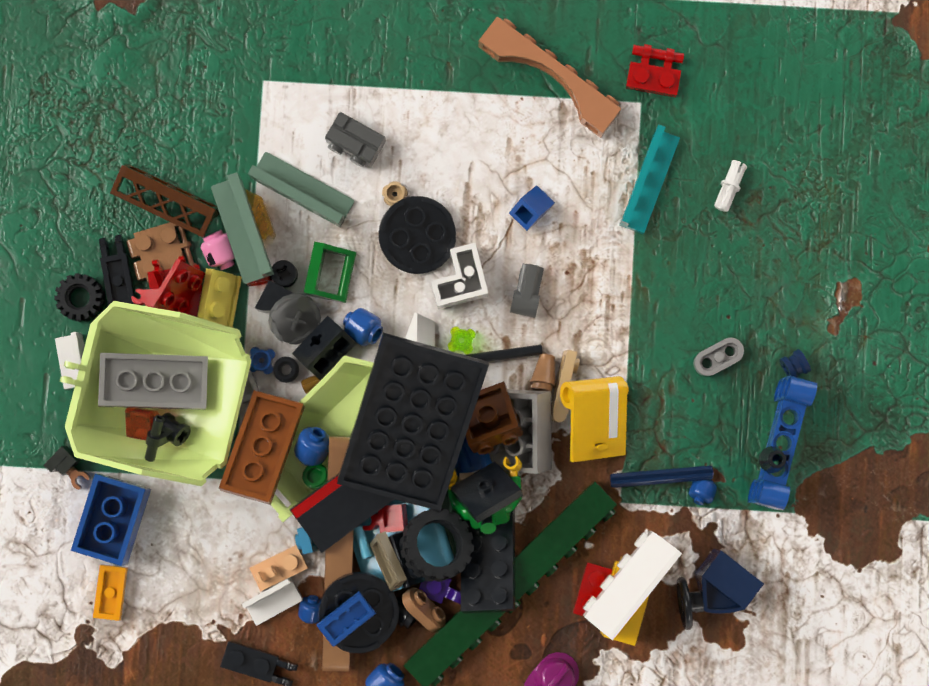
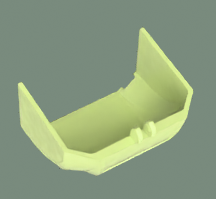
[60,301,251,486]

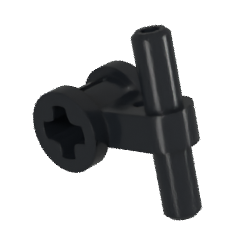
[145,413,191,462]

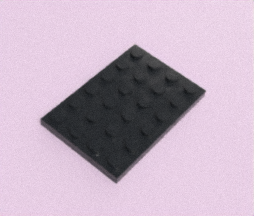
[337,332,489,511]

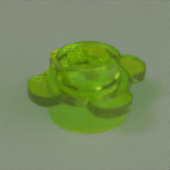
[448,326,476,354]

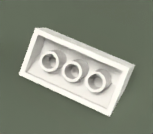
[583,531,682,641]

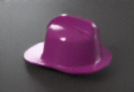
[524,652,579,686]

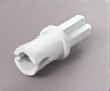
[714,160,747,212]

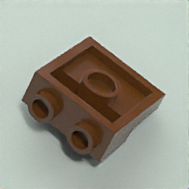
[466,381,523,455]

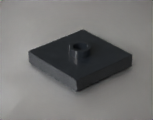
[450,461,523,523]

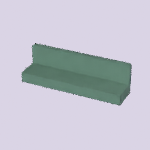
[248,152,354,227]
[211,172,274,284]

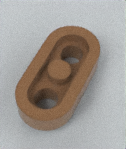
[402,587,446,633]

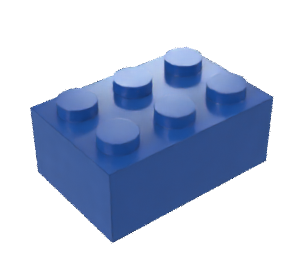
[71,474,151,566]

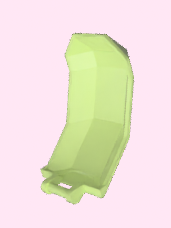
[271,356,373,522]

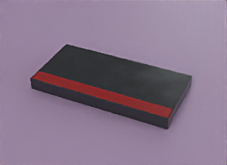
[290,473,394,553]

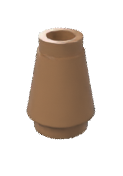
[530,354,555,393]

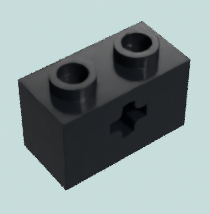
[292,316,357,381]

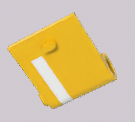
[560,376,629,462]

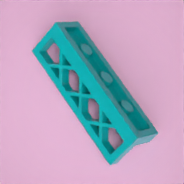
[619,124,680,234]

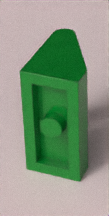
[304,241,356,303]

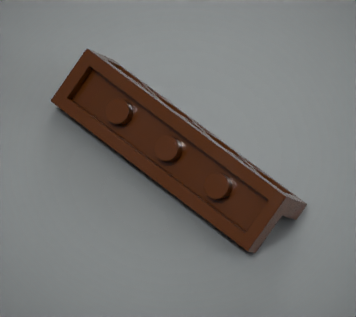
[110,164,219,237]

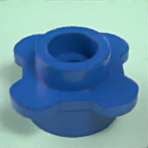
[250,347,276,374]

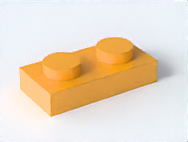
[93,564,128,621]

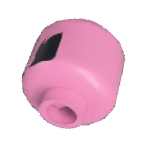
[200,230,235,270]

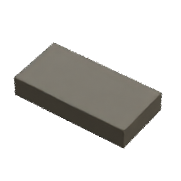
[370,531,407,591]

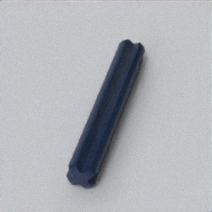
[610,466,714,488]

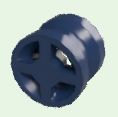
[779,349,811,377]

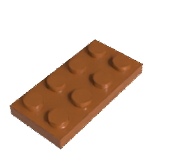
[219,390,305,505]

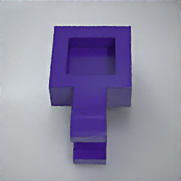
[419,578,461,604]

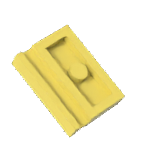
[197,268,242,327]

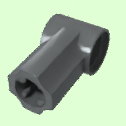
[510,263,544,318]

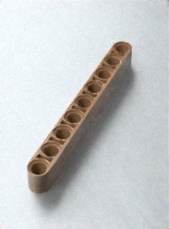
[322,436,353,672]

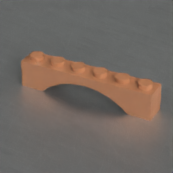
[478,16,621,138]

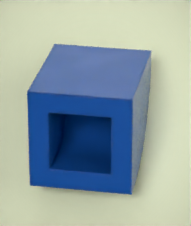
[509,185,555,231]

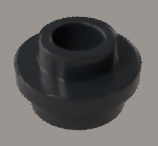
[273,357,299,383]

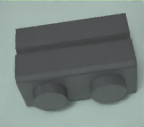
[325,112,386,167]

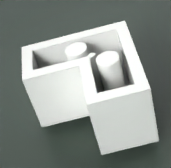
[431,243,488,309]

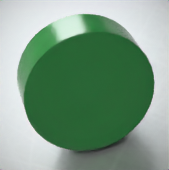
[302,464,328,490]

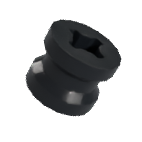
[271,260,298,288]

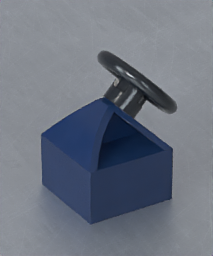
[677,549,764,630]

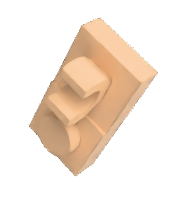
[249,545,309,592]

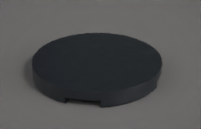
[378,196,456,274]
[318,572,399,653]

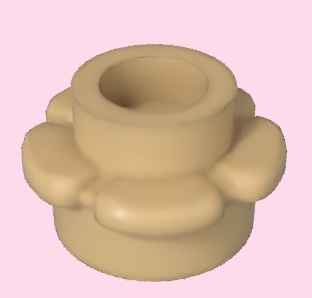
[382,181,408,206]

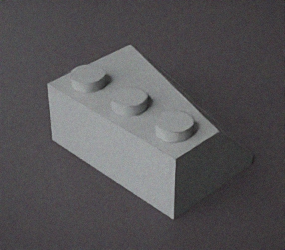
[489,389,552,474]

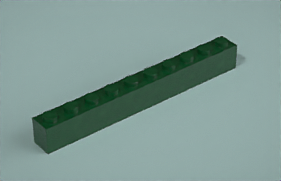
[403,481,617,686]

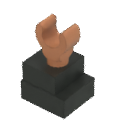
[43,446,91,490]

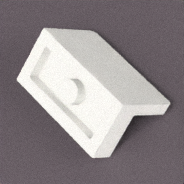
[55,332,85,390]
[242,577,303,626]

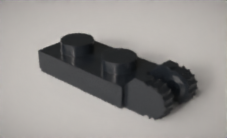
[99,234,137,306]
[220,641,298,686]

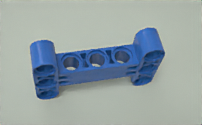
[748,375,817,510]

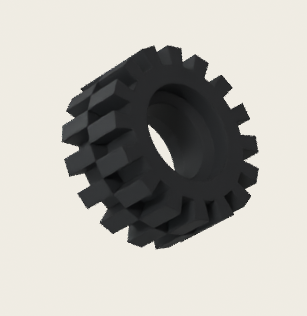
[54,273,106,322]

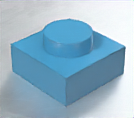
[295,527,318,554]

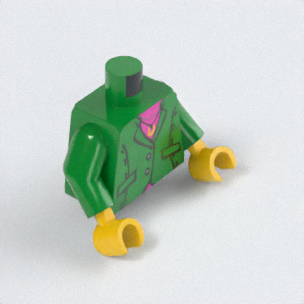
[447,456,522,534]

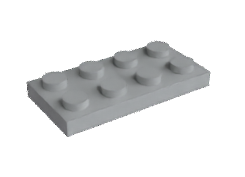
[98,353,208,410]

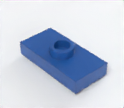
[316,591,376,647]

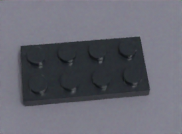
[461,510,515,613]

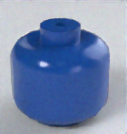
[688,480,717,505]
[298,595,321,624]

